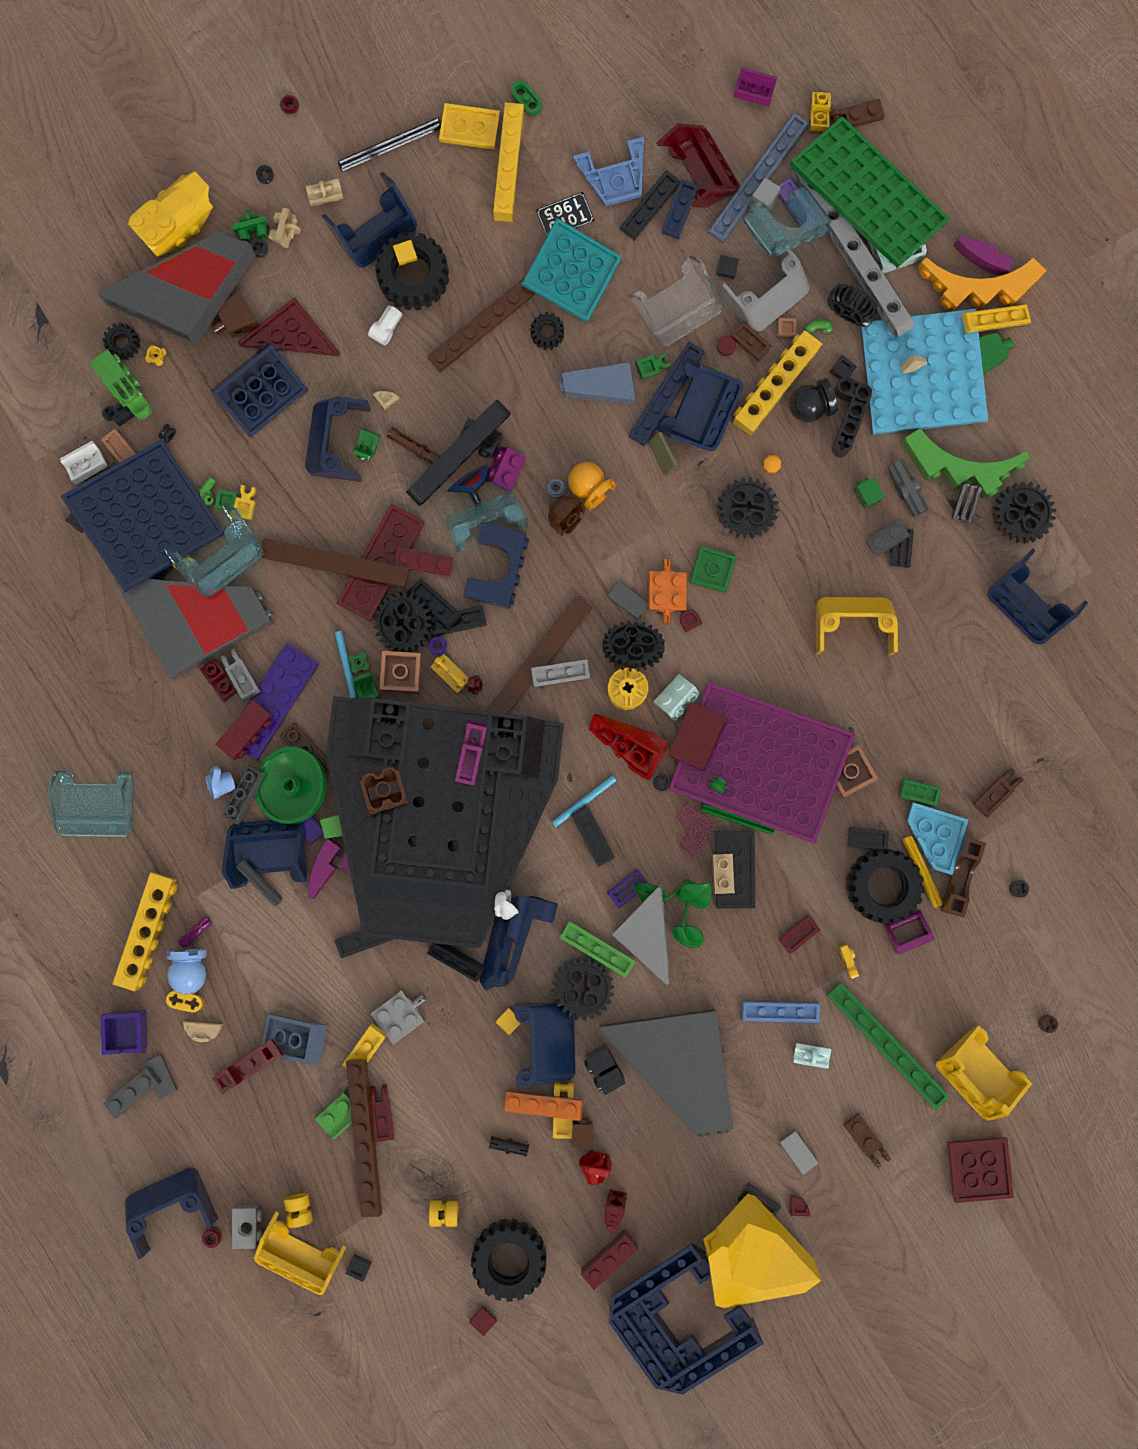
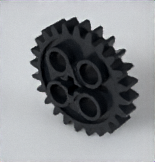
[717,477,779,539]
[992,481,1056,544]
[373,591,434,653]
[602,620,665,672]
[551,957,614,1021]

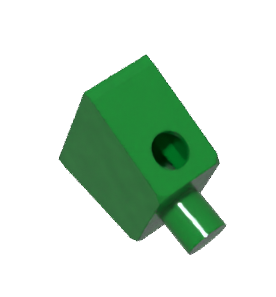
[979,333,1014,375]

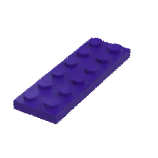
[242,643,319,760]

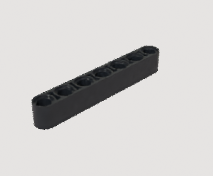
[406,399,511,507]

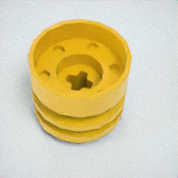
[607,668,648,710]

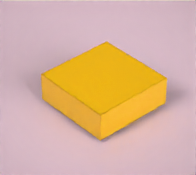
[393,240,418,266]
[496,1008,521,1035]

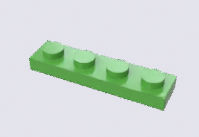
[559,921,636,978]

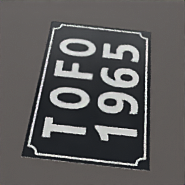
[536,192,595,237]

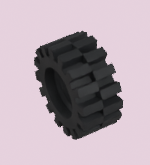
[530,312,564,350]
[103,323,141,360]

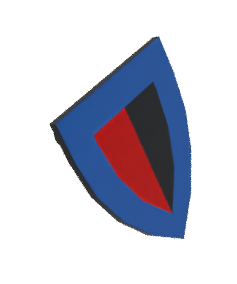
[447,465,488,504]

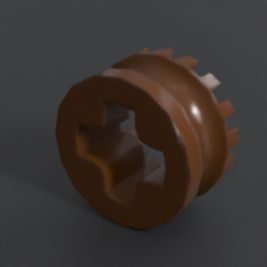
[1038,1015,1059,1033]

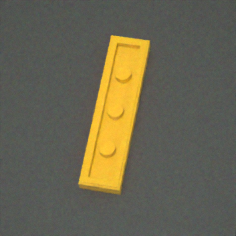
[961,304,1031,333]

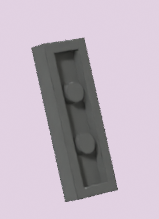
[103,1067,161,1119]

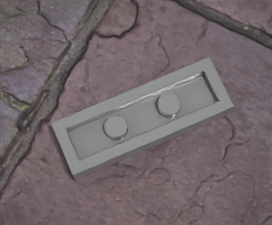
[530,659,590,687]

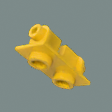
[431,654,469,694]

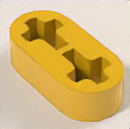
[166,991,204,1012]

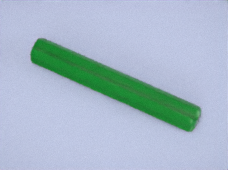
[701,803,775,835]

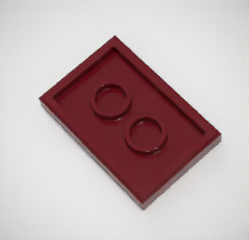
[668,702,727,770]

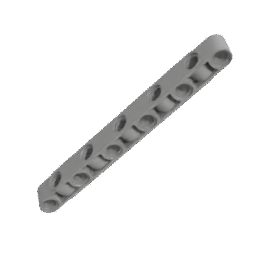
[791,169,914,338]

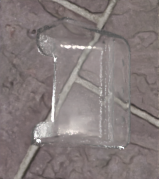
[628,256,722,347]

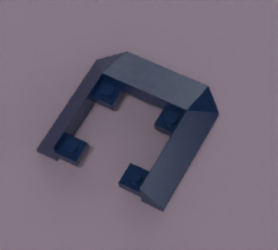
[609,1243,763,1395]

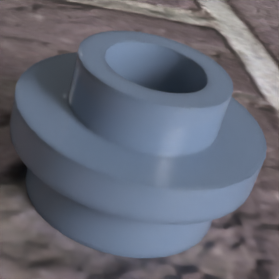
[547,479,566,498]

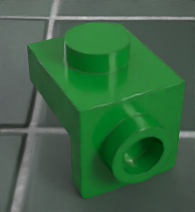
[352,428,381,460]
[353,673,380,699]

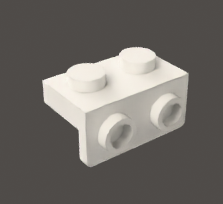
[60,441,108,485]

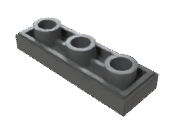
[222,764,266,825]

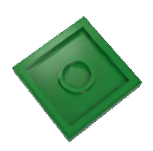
[689,546,737,593]

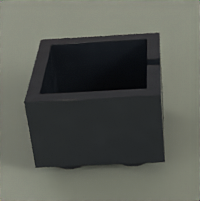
[584,1043,626,1095]

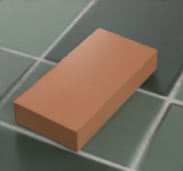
[100,428,136,463]

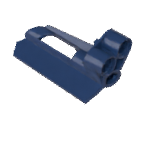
[479,896,558,990]

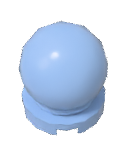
[167,949,207,995]

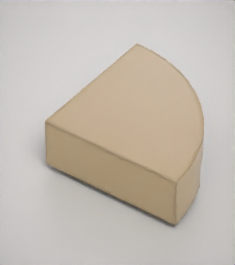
[900,355,928,373]
[373,391,399,410]

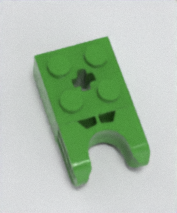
[89,349,152,420]

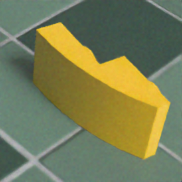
[810,92,831,132]

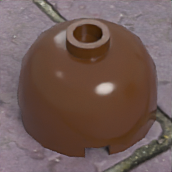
[548,497,585,536]

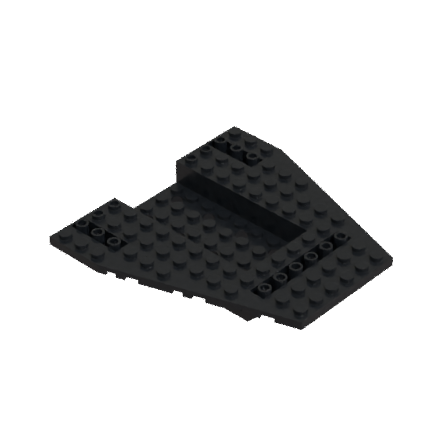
[326,696,564,948]

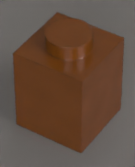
[572,1118,593,1149]

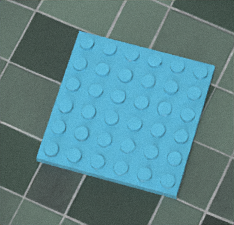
[861,309,988,435]

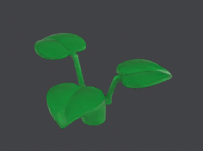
[635,879,712,949]

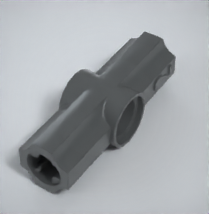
[887,459,929,517]

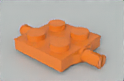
[648,559,687,624]

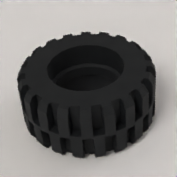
[375,232,449,311]
[846,849,925,924]
[471,1219,547,1302]

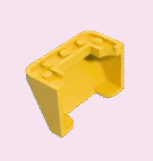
[936,1025,1032,1121]

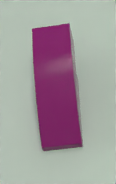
[954,236,1013,276]
[455,720,488,786]
[308,839,343,900]

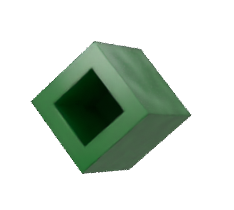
[854,477,885,510]

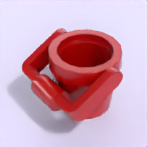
[578,1151,612,1185]

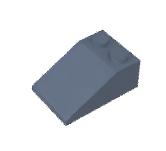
[261,1014,328,1064]

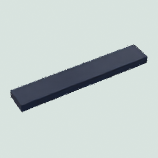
[629,341,705,447]

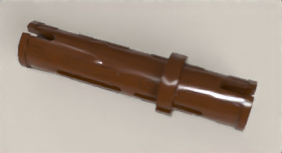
[387,427,440,464]

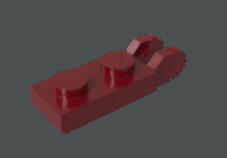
[370,1084,395,1142]

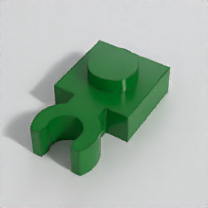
[635,354,671,380]

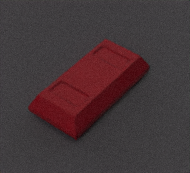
[778,915,820,954]

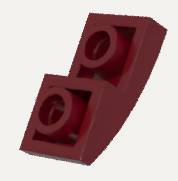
[200,658,238,702]

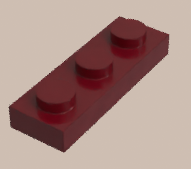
[393,547,453,577]

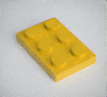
[439,103,500,150]

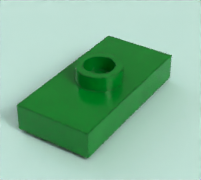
[898,778,941,807]

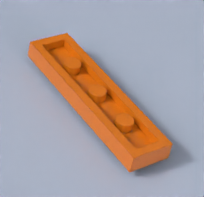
[504,1091,583,1121]

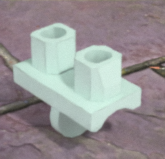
[793,1043,831,1069]

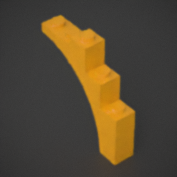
[917,257,1047,312]

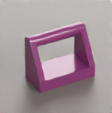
[884,910,935,954]

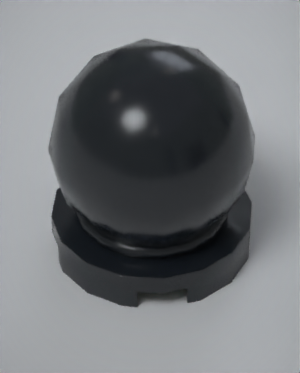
[789,378,838,423]

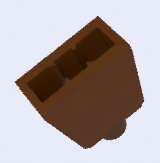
[211,291,259,338]

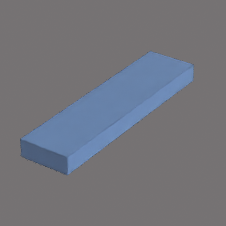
[742,1001,820,1023]

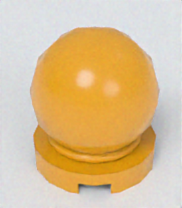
[568,462,616,511]

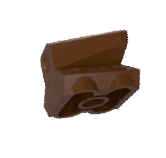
[358,765,408,815]

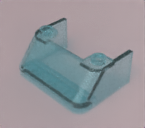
[164,504,263,596]

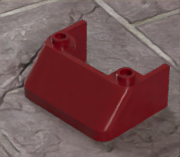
[656,123,740,208]

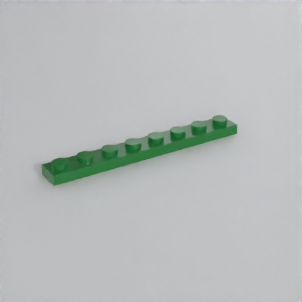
[826,982,950,1110]

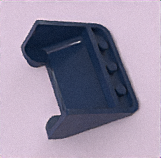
[656,357,743,451]
[222,820,307,889]
[514,1002,575,1087]

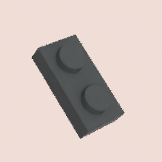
[866,519,910,557]

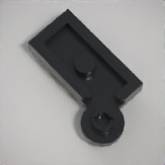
[102,392,146,427]

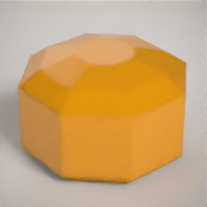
[763,455,781,474]

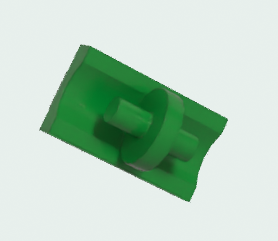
[232,210,270,242]

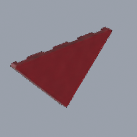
[238,298,340,356]

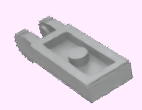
[220,649,261,702]

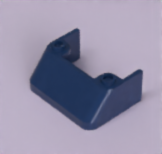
[322,172,417,267]
[305,397,371,482]
[988,548,1088,644]
[125,1168,219,1260]

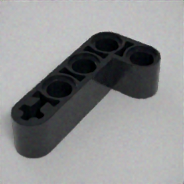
[832,377,872,458]

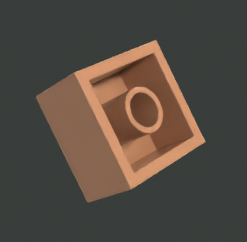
[379,651,423,694]
[836,745,878,799]

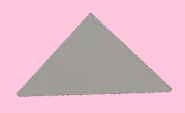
[612,884,671,985]

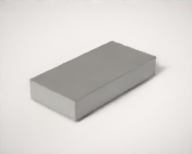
[779,1130,819,1175]

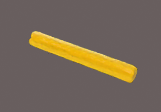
[902,836,943,908]

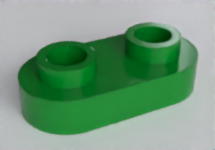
[511,81,542,116]

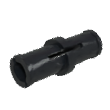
[489,1136,529,1157]

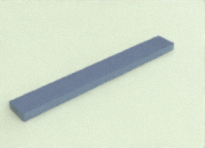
[708,113,809,243]

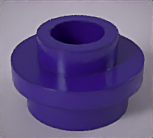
[428,636,447,656]

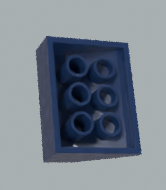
[210,343,308,437]

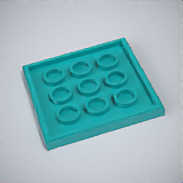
[521,218,622,323]

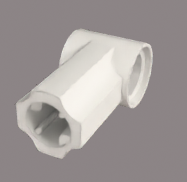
[368,305,403,346]

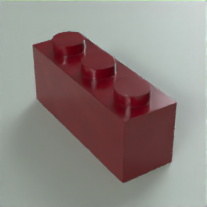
[215,700,274,760]
[581,1229,638,1290]

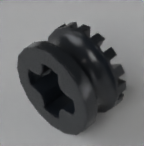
[256,165,274,184]
[250,238,268,258]
[158,424,176,443]
[653,774,671,791]
[1009,880,1029,898]

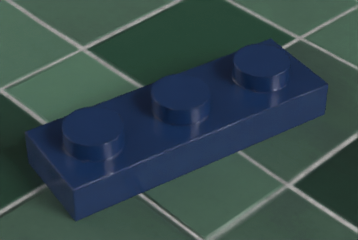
[661,179,699,239]

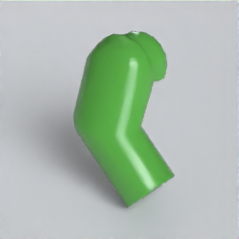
[803,319,833,334]
[199,477,216,505]

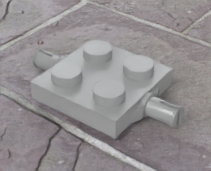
[370,990,427,1045]

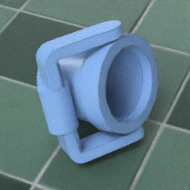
[205,766,235,800]

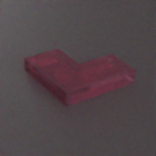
[675,803,717,857]

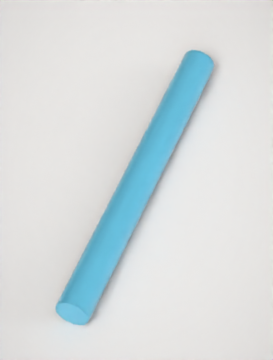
[334,631,358,698]
[551,775,617,827]

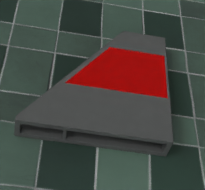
[98,232,256,345]
[114,578,274,679]

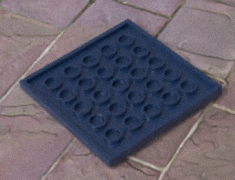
[61,440,224,592]

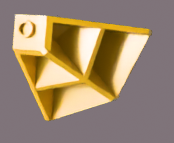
[703,1194,821,1308]

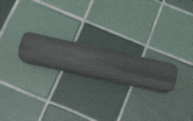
[236,860,282,906]

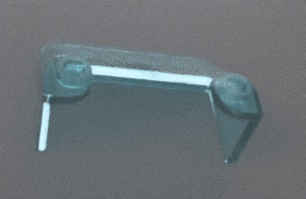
[47,771,134,837]

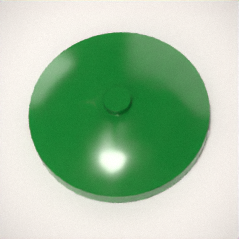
[255,747,327,824]

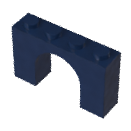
[464,522,529,609]

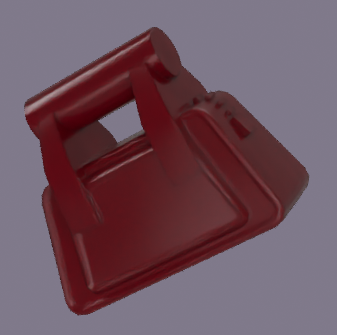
[604,1189,627,1233]

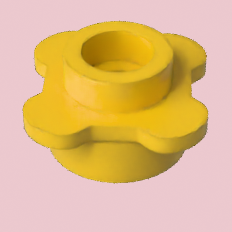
[145,345,167,366]

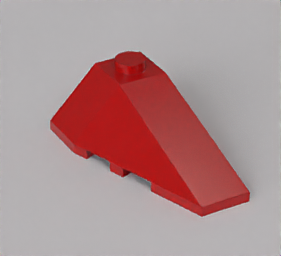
[589,714,669,781]

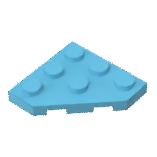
[906,802,968,875]

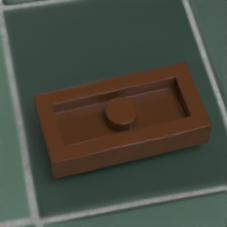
[731,321,771,361]

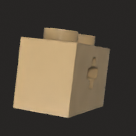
[711,854,735,894]

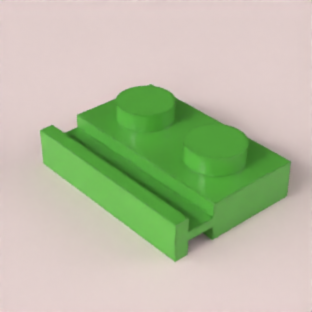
[315,1092,352,1140]

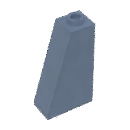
[559,363,635,405]

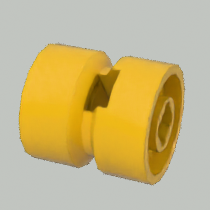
[283,1193,313,1228]
[429,1200,459,1227]

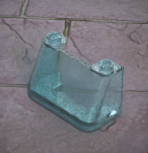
[447,493,528,552]

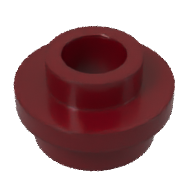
[280,95,299,115]
[467,675,483,694]
[202,1227,222,1248]

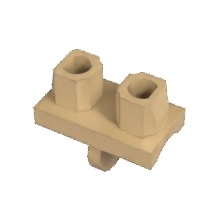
[306,179,344,206]
[268,208,301,248]

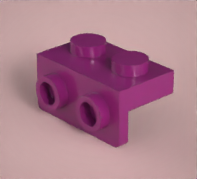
[733,67,777,107]
[485,447,526,492]

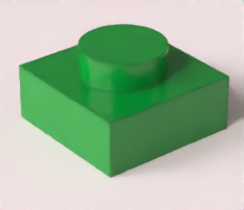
[214,489,238,513]

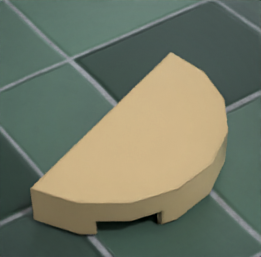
[183,1021,223,1042]

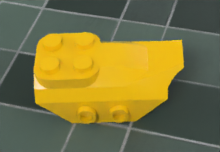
[127,171,213,256]

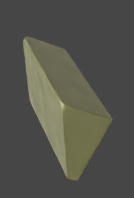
[648,432,678,475]

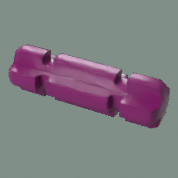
[177,917,212,948]

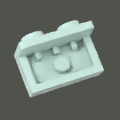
[653,674,700,721]

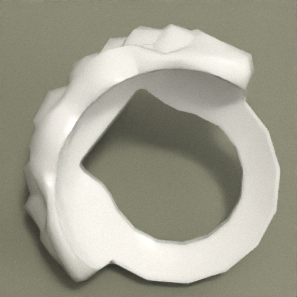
[494,889,518,920]

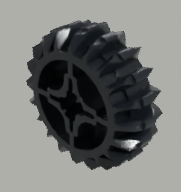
[827,284,877,327]

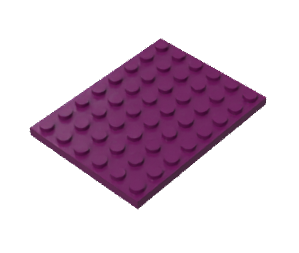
[669,682,855,844]

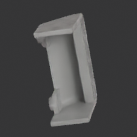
[719,238,810,334]

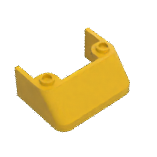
[816,597,898,655]
[254,1212,346,1295]

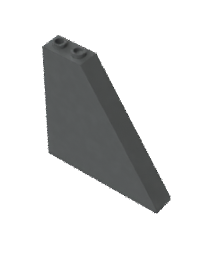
[600,1009,733,1137]

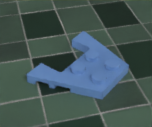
[573,137,644,207]

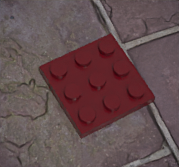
[947,1137,1014,1203]

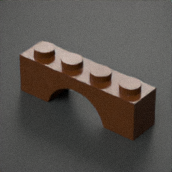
[940,837,986,918]

